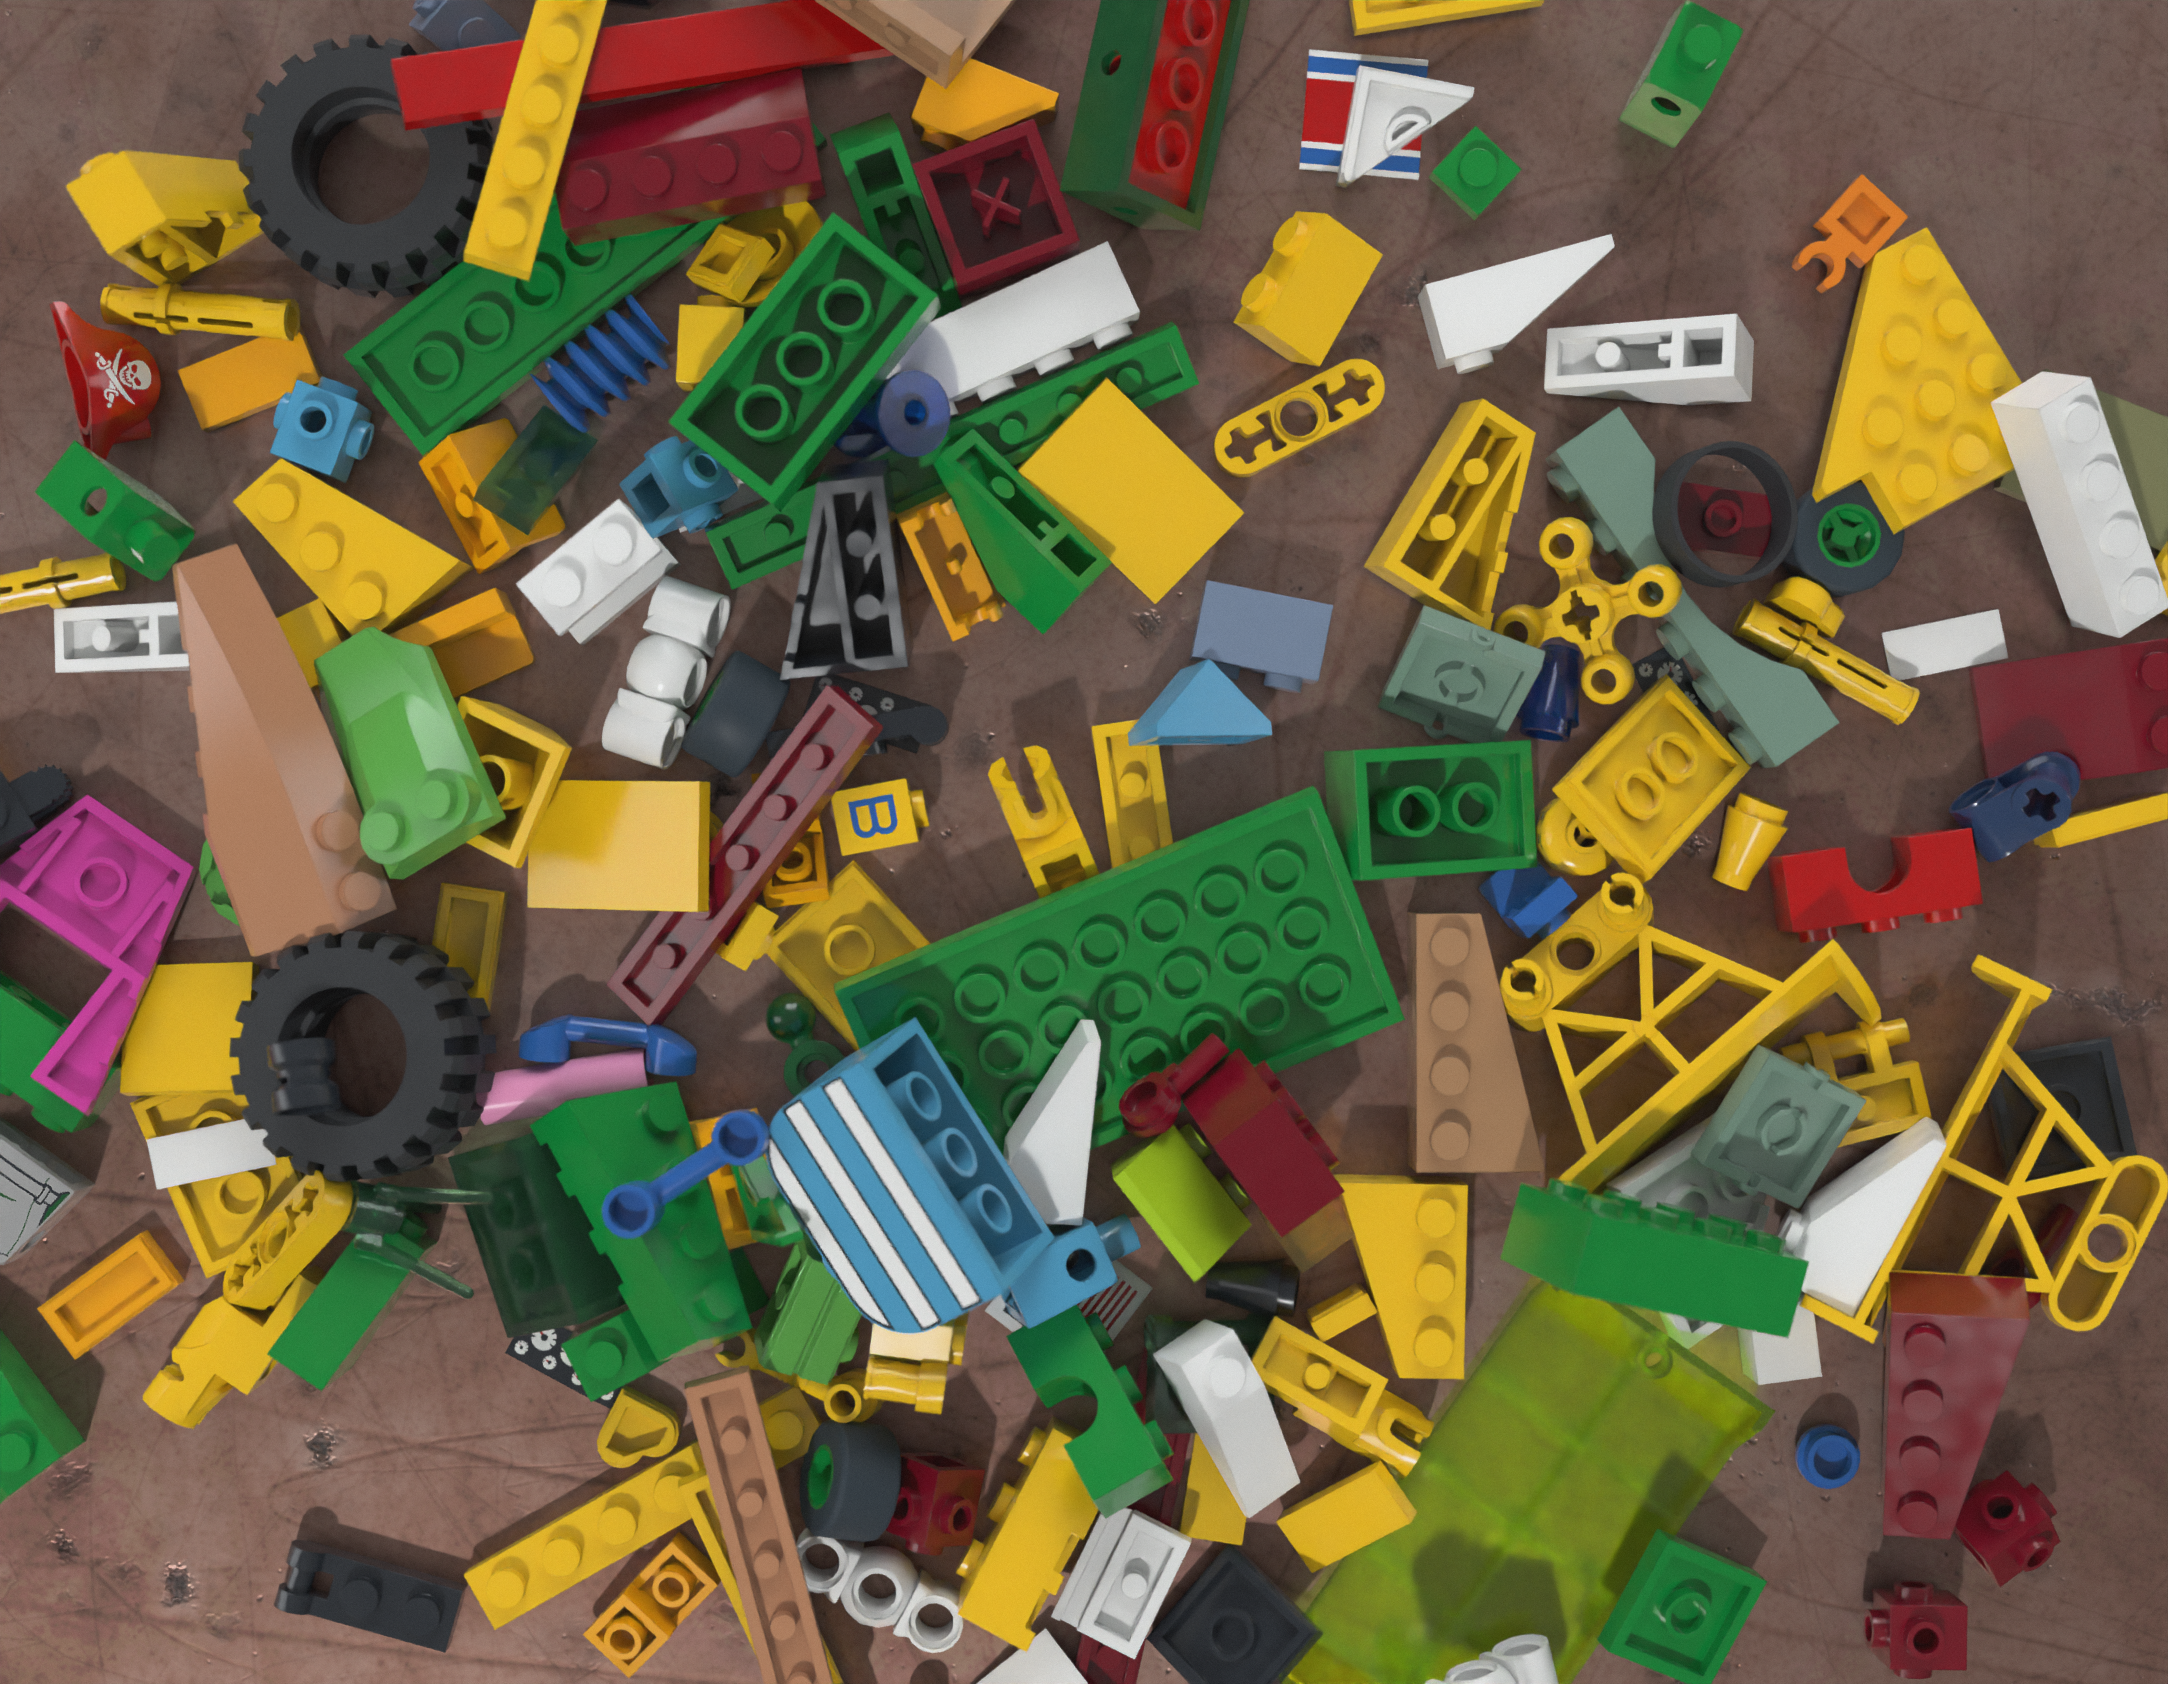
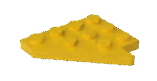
[1812,227,2022,534]

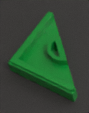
[730,1155,804,1247]

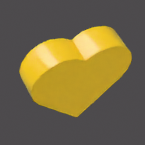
[1764,577,1845,638]
[597,1385,682,1468]

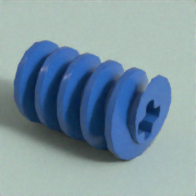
[529,293,671,433]

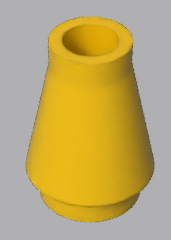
[1712,792,1788,891]

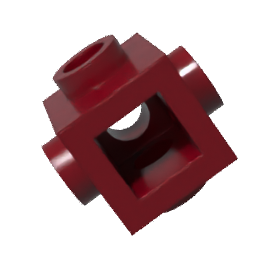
[886,1452,985,1555]
[1954,1470,2061,1587]
[1863,1580,1968,1679]

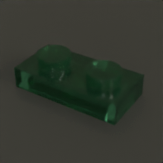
[473,405,598,536]

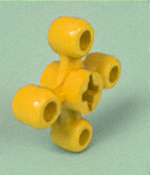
[1493,517,1682,705]

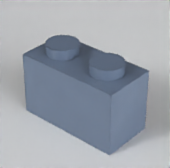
[1189,580,1333,693]

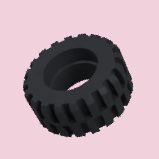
[239,34,496,298]
[229,931,497,1182]

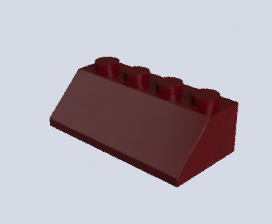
[555,68,827,246]

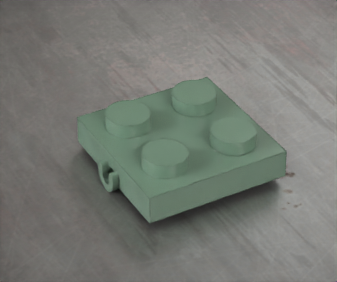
[1378,605,1546,743]
[1690,1044,1866,1209]

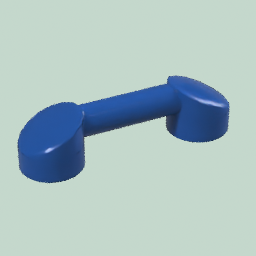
[519,1014,697,1076]
[602,1109,770,1238]

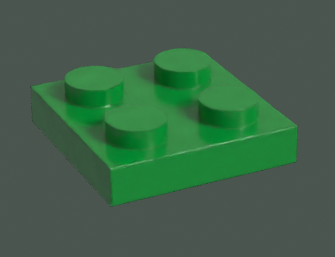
[1597,1528,1767,1684]

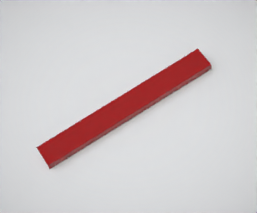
[391,0,895,131]

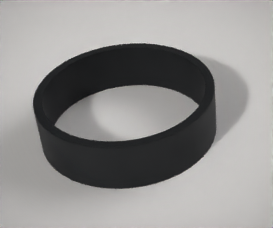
[1652,441,1798,588]

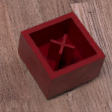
[912,119,1080,300]
[1181,1048,1345,1238]

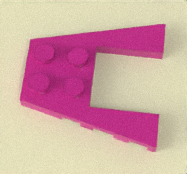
[0,794,197,1116]

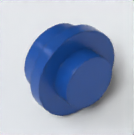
[1795,1424,1860,1489]

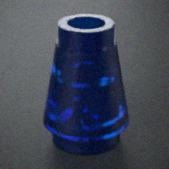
[1516,644,1580,743]

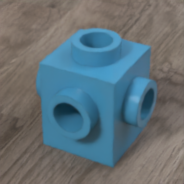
[270,376,374,483]
[619,436,739,539]

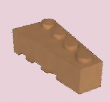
[1407,912,1546,1173]

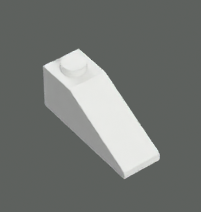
[1418,234,1615,374]
[1544,314,1754,405]
[54,602,190,673]
[1003,1019,1101,1225]
[1153,1319,1300,1518]

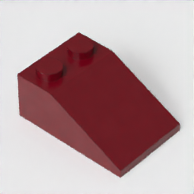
[1969,638,2168,780]

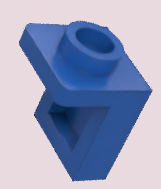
[1478,861,1578,939]

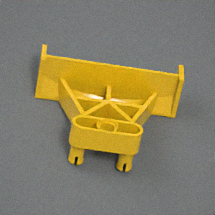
[1499,873,1882,1195]
[1799,955,2168,1343]

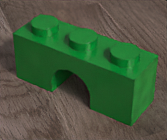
[1006,1304,1174,1519]

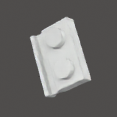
[1051,1507,1192,1660]

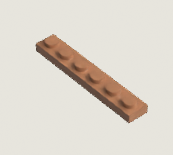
[684,1365,834,1684]

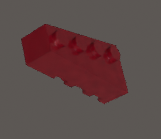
[1881,1272,2031,1540]

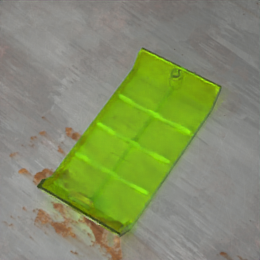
[1281,1280,1775,1684]

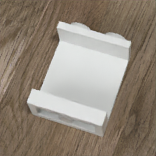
[516,499,681,646]

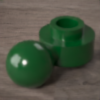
[765,993,845,1097]

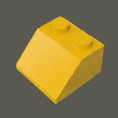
[457,696,572,868]

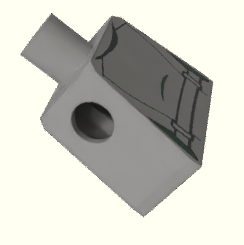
[0,1116,95,1265]

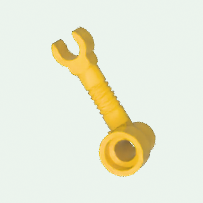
[715,1327,884,1423]

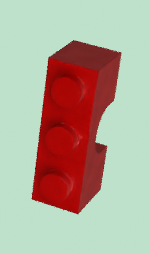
[1767,828,1983,943]

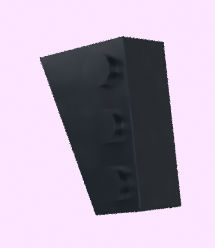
[780,459,914,680]

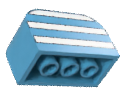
[766,1017,1054,1334]

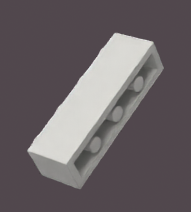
[886,241,1140,430]
[1991,372,2168,638]

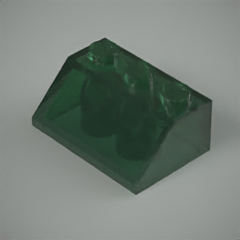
[447,1129,626,1338]

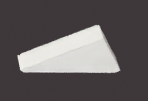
[1336,65,1475,188]

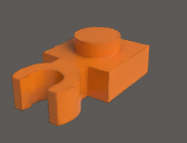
[1791,174,1909,293]

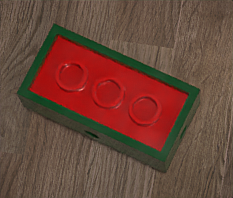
[1060,0,1250,231]

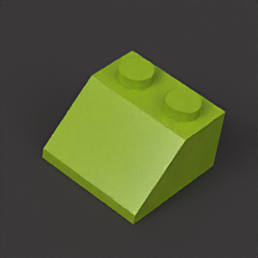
[1110,1123,1252,1282]

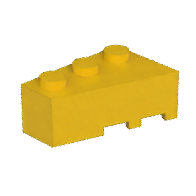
[66,150,264,286]
[1363,398,1536,630]

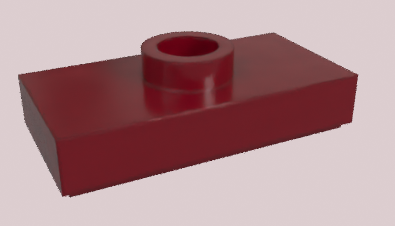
[1658,481,1772,560]

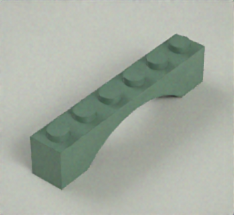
[1545,407,1840,768]

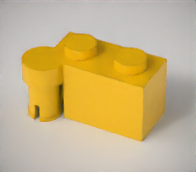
[863,1311,969,1415]

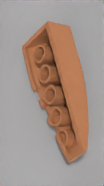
[172,544,397,956]

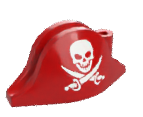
[50,301,161,460]

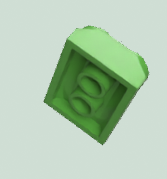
[314,626,506,879]

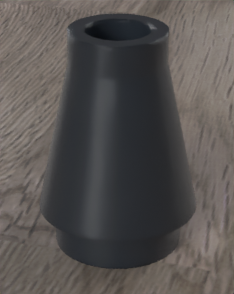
[1206,1258,1301,1320]

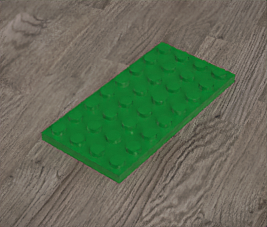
[834,786,1405,1155]

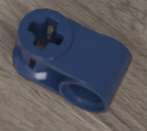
[1949,751,2081,862]

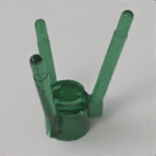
[340,1180,495,1300]

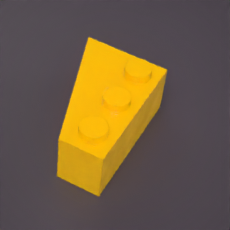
[232,458,475,636]
[1333,1174,1468,1379]
[955,1416,1099,1653]

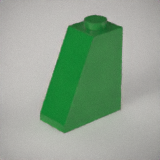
[267,1206,438,1391]

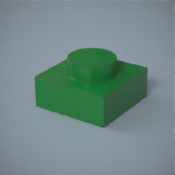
[1429,126,1522,221]

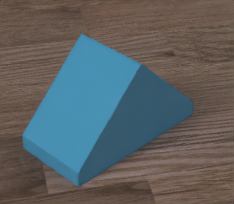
[1128,659,1272,746]

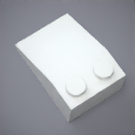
[1775,1117,1947,1317]

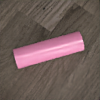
[476,1048,654,1126]

